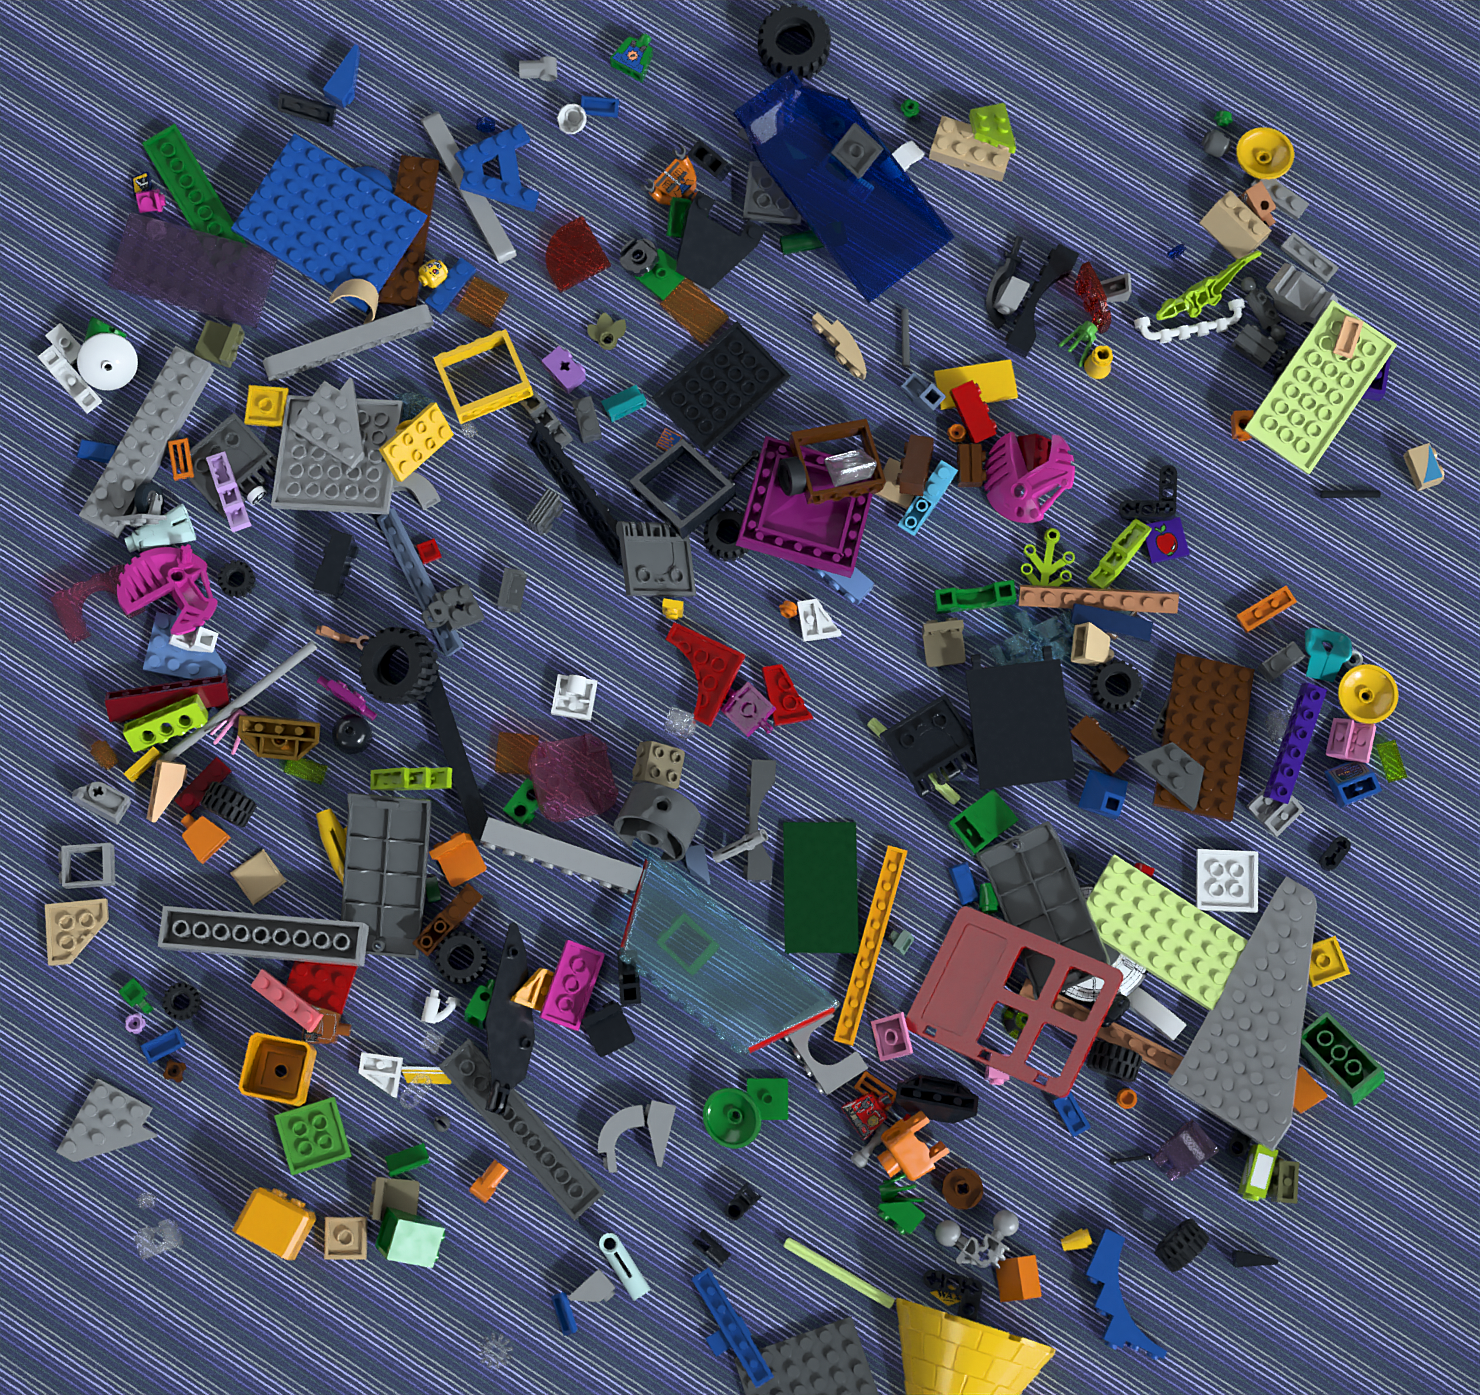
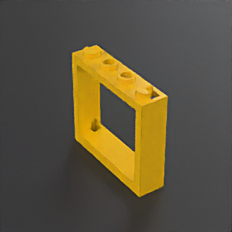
[433,329,534,424]

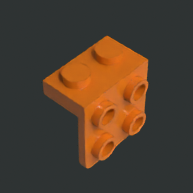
[429,832,487,887]

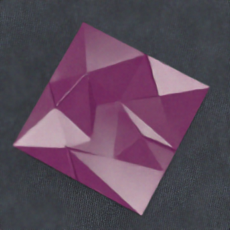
[736,436,873,578]

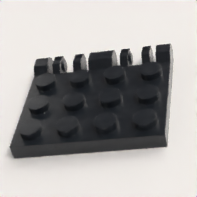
[879,694,977,798]

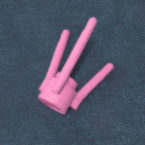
[210,709,248,755]

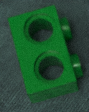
[503,778,548,827]

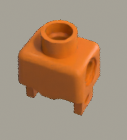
[877,1111,949,1181]

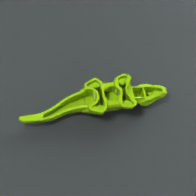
[1156,251,1262,320]

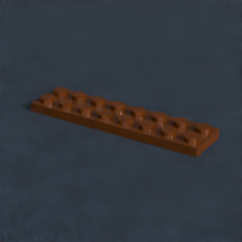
[378,155,440,308]

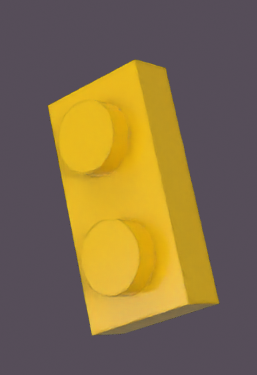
[662,598,684,620]

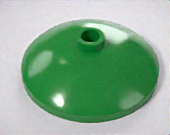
[703,1087,762,1149]

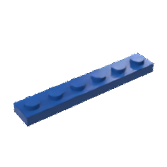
[691,1268,774,1388]

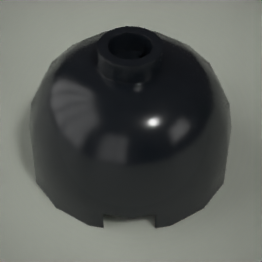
[332,714,372,755]

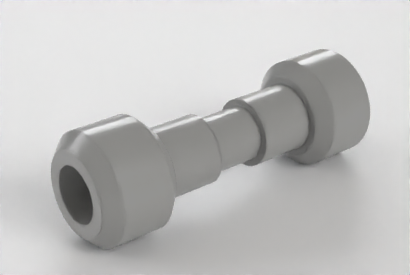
[851,1123,889,1169]

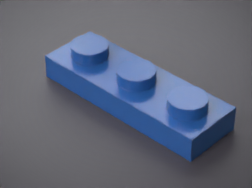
[425,258,477,315]

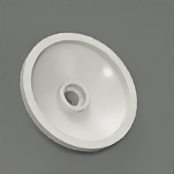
[77,333,138,390]

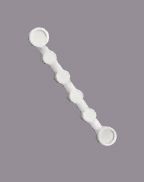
[1134,299,1245,344]

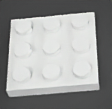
[1196,849,1258,913]

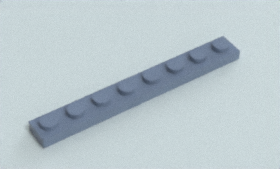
[377,508,464,657]

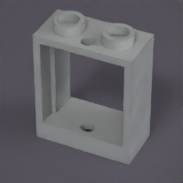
[58,843,115,889]

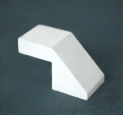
[880,141,925,179]
[169,627,219,653]

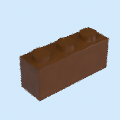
[896,434,934,496]
[1070,715,1130,776]

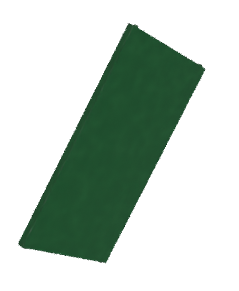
[783,822,859,954]

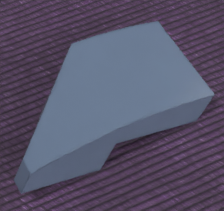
[685,844,710,885]

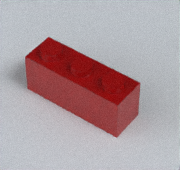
[949,380,998,444]

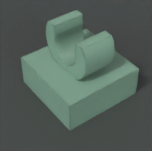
[889,929,915,956]

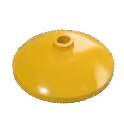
[1236,127,1294,180]
[1338,664,1398,724]

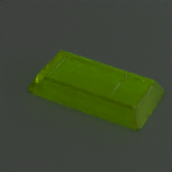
[1376,740,1408,783]
[283,757,328,785]

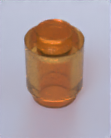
[90,740,119,771]

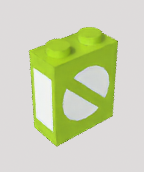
[1237,1144,1278,1202]

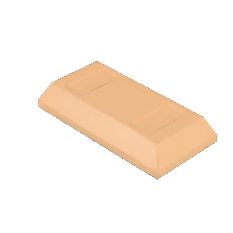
[1333,315,1364,359]

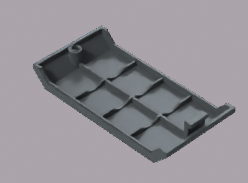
[341,792,431,959]
[976,821,1111,1001]

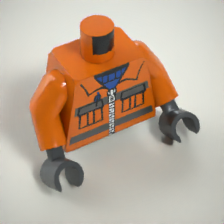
[641,145,697,205]

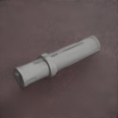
[712,829,768,863]

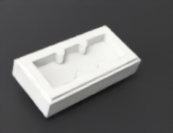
[45,323,81,365]

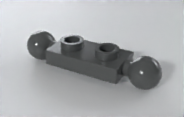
[1241,277,1286,341]

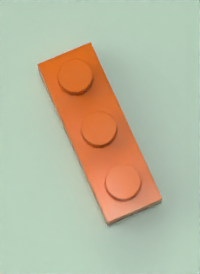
[1236,586,1297,633]

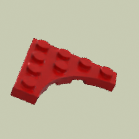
[665,622,746,727]

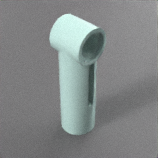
[599,1233,651,1301]

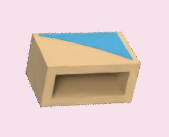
[1403,443,1444,491]

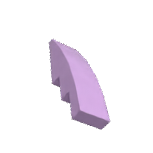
[206,451,252,532]

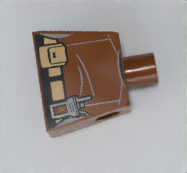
[301,1004,351,1045]

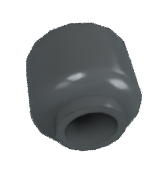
[1201,129,1231,158]

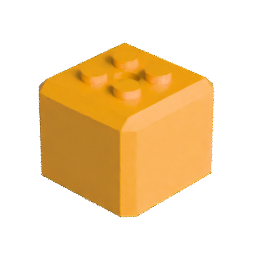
[238,1032,317,1107]
[232,1187,316,1260]

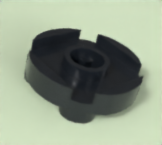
[619,238,659,277]

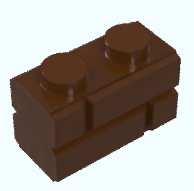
[957,444,986,487]

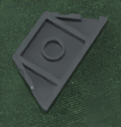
[1133,742,1204,811]

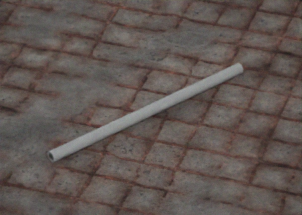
[152,640,318,768]

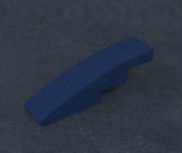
[1070,603,1153,642]

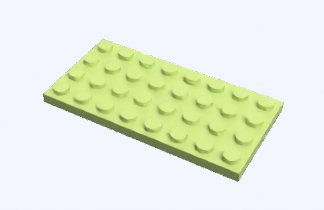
[1243,300,1397,475]
[1086,854,1248,1011]

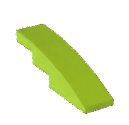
[1087,518,1152,589]
[370,767,452,791]

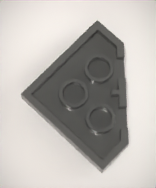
[743,161,803,226]

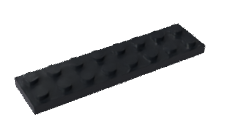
[527,422,622,566]

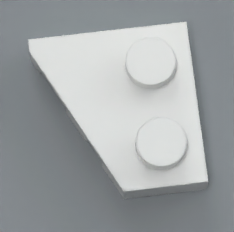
[358,1053,403,1098]

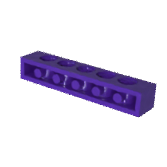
[1263,683,1327,804]

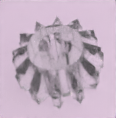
[477,1333,513,1369]

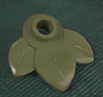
[587,312,626,350]

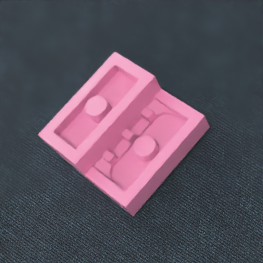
[1326,718,1376,763]

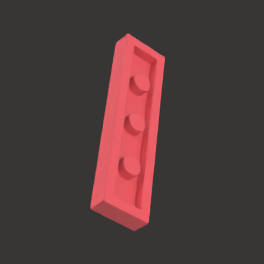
[251,969,323,1032]

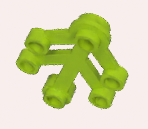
[1020,528,1075,587]

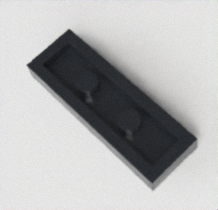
[277,91,337,127]

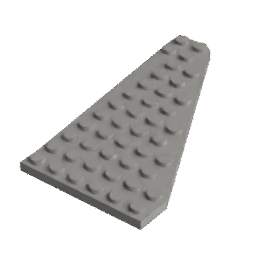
[1168,876,1317,1152]

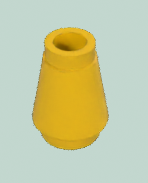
[1061,1228,1093,1251]

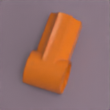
[469,1160,509,1203]

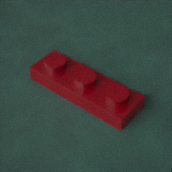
[174,757,232,814]

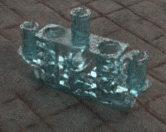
[988,609,1075,666]

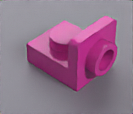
[136,189,166,213]

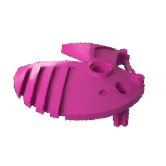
[984,432,1075,523]
[117,544,218,636]

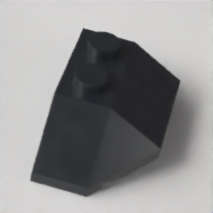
[895,1074,979,1124]

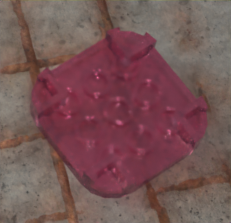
[528,734,619,822]

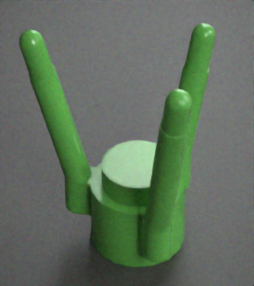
[1058,321,1098,367]

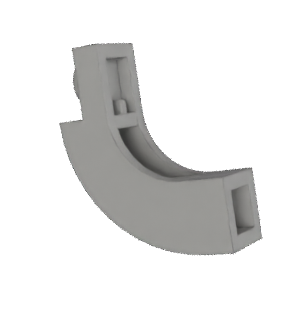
[392,472,441,510]
[598,1105,645,1173]

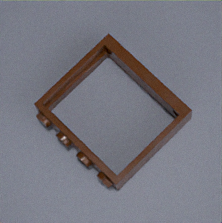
[788,418,886,505]

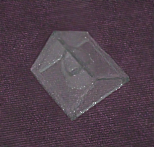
[824,449,877,487]

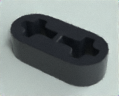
[1319,836,1351,871]

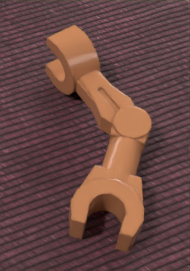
[315,625,370,650]

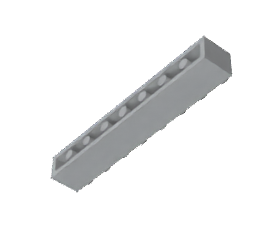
[480,817,643,895]

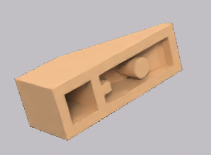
[146,759,187,822]

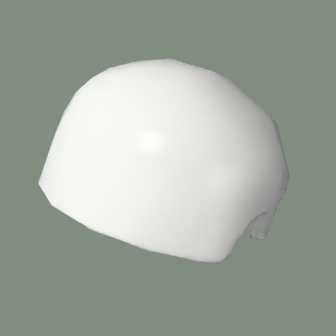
[557,104,587,134]

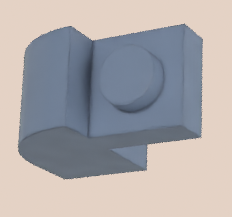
[900,372,946,413]

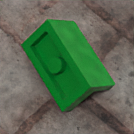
[385,1143,431,1177]

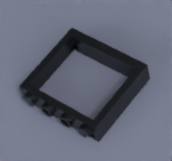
[629,438,736,539]

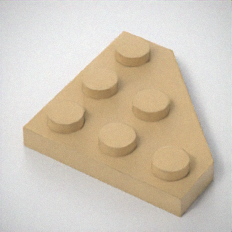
[45,899,109,966]

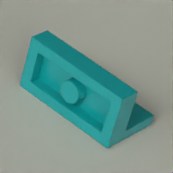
[601,385,647,423]

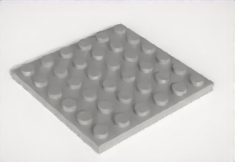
[271,395,404,515]

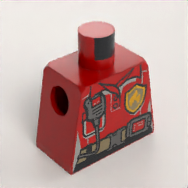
[841,1091,894,1140]

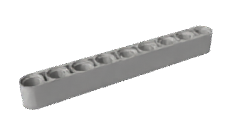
[420,111,517,265]
[262,305,434,381]

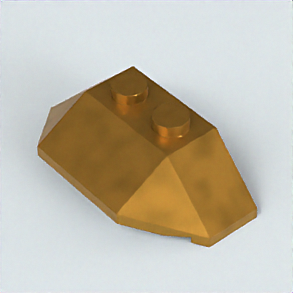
[238,715,320,761]

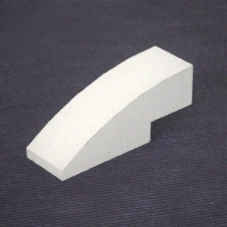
[1123,987,1186,1041]

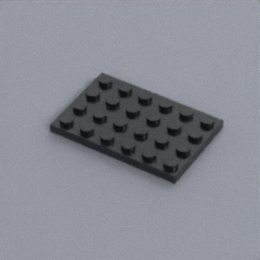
[651,321,791,455]

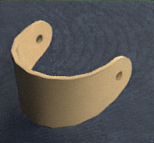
[329,279,379,324]

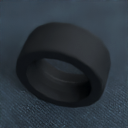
[778,456,806,496]

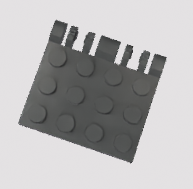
[176,413,278,519]
[616,521,696,597]

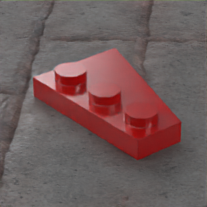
[761,664,813,726]

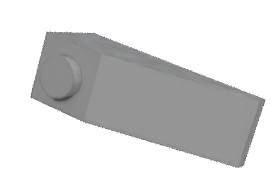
[644,1100,676,1167]

